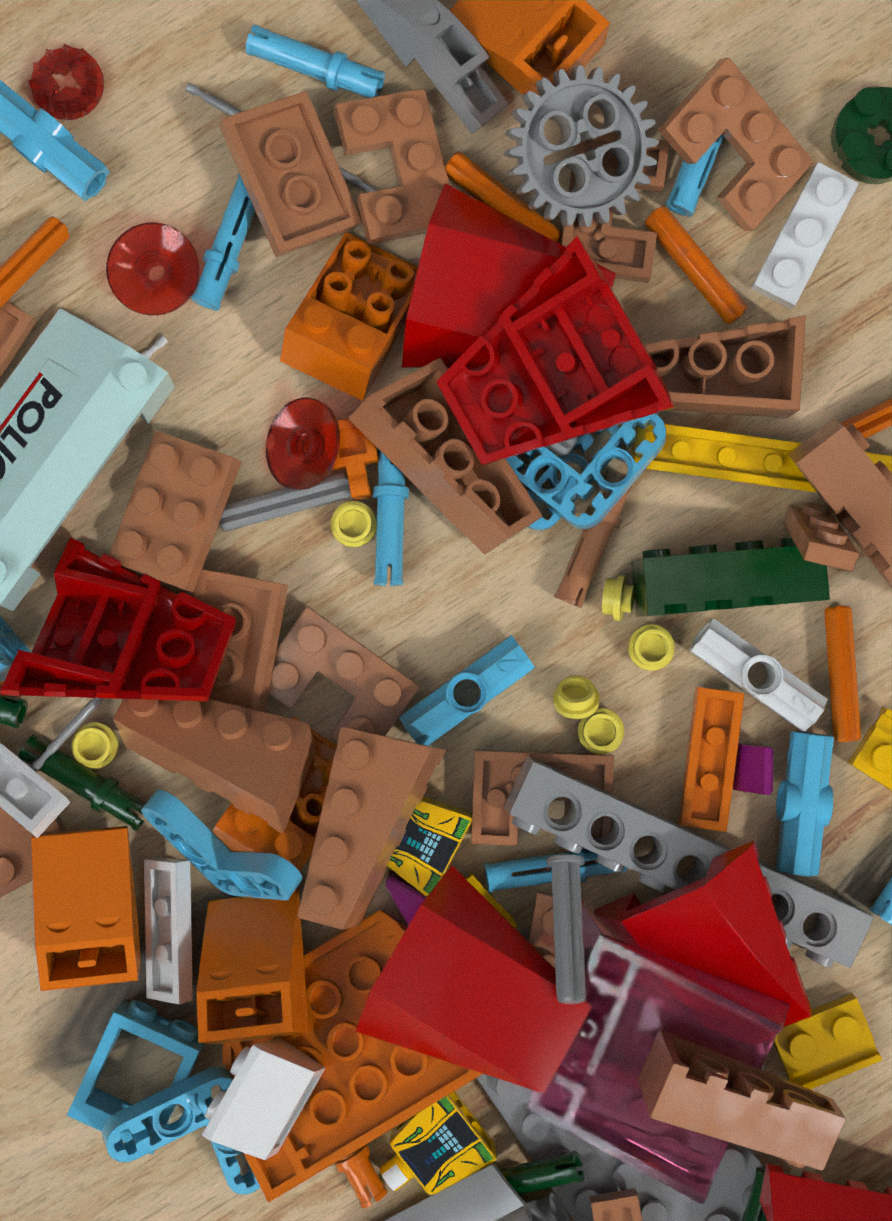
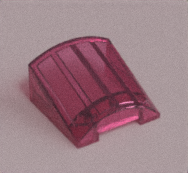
[525,933,790,1204]

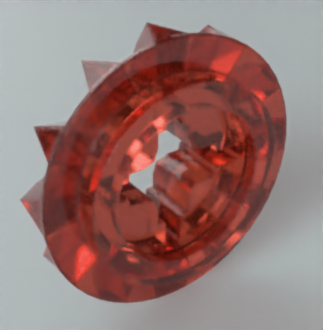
[28,43,104,120]

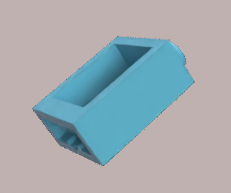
[67,1000,205,1155]

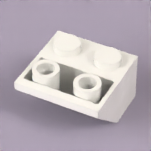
[202,1037,326,1160]

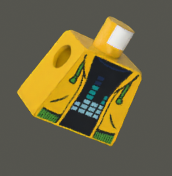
[387,796,473,896]
[380,1091,497,1195]

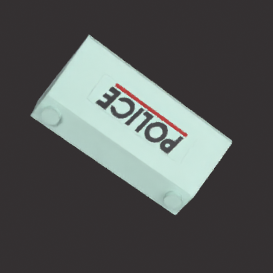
[0,308,175,611]

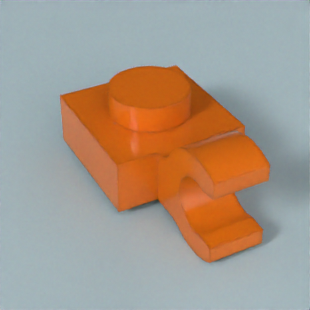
[324,419,379,501]

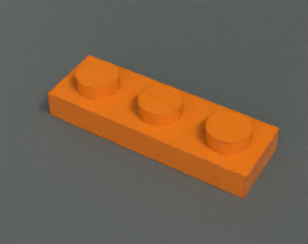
[678,686,745,832]

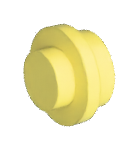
[331,501,377,548]
[602,575,635,621]
[628,624,675,671]
[553,676,600,719]
[578,708,624,754]
[71,722,119,768]

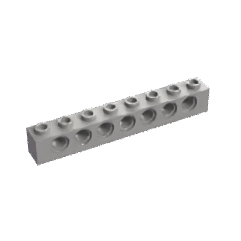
[504,755,874,968]

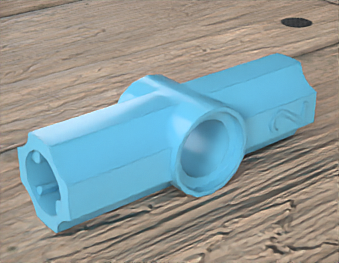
[0,80,110,202]
[399,635,535,746]
[775,731,834,877]

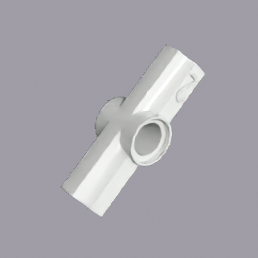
[689,618,828,732]

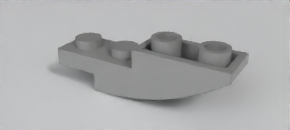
[356,0,509,134]

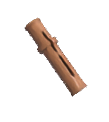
[554,469,634,608]

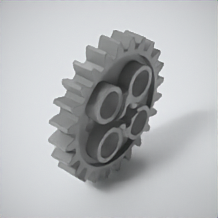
[504,65,659,228]

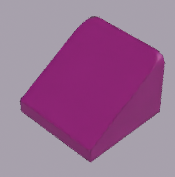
[732,743,773,795]
[385,871,427,925]

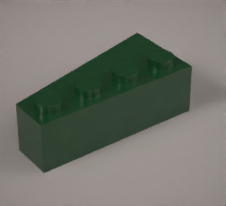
[631,538,830,617]

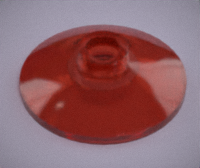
[106,222,200,316]
[266,397,340,490]

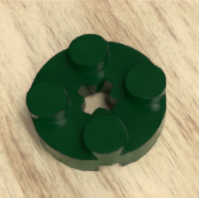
[831,87,892,184]

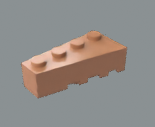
[644,315,806,418]
[348,358,543,555]
[788,419,892,588]
[113,699,316,833]
[297,727,446,930]
[638,1028,846,1171]

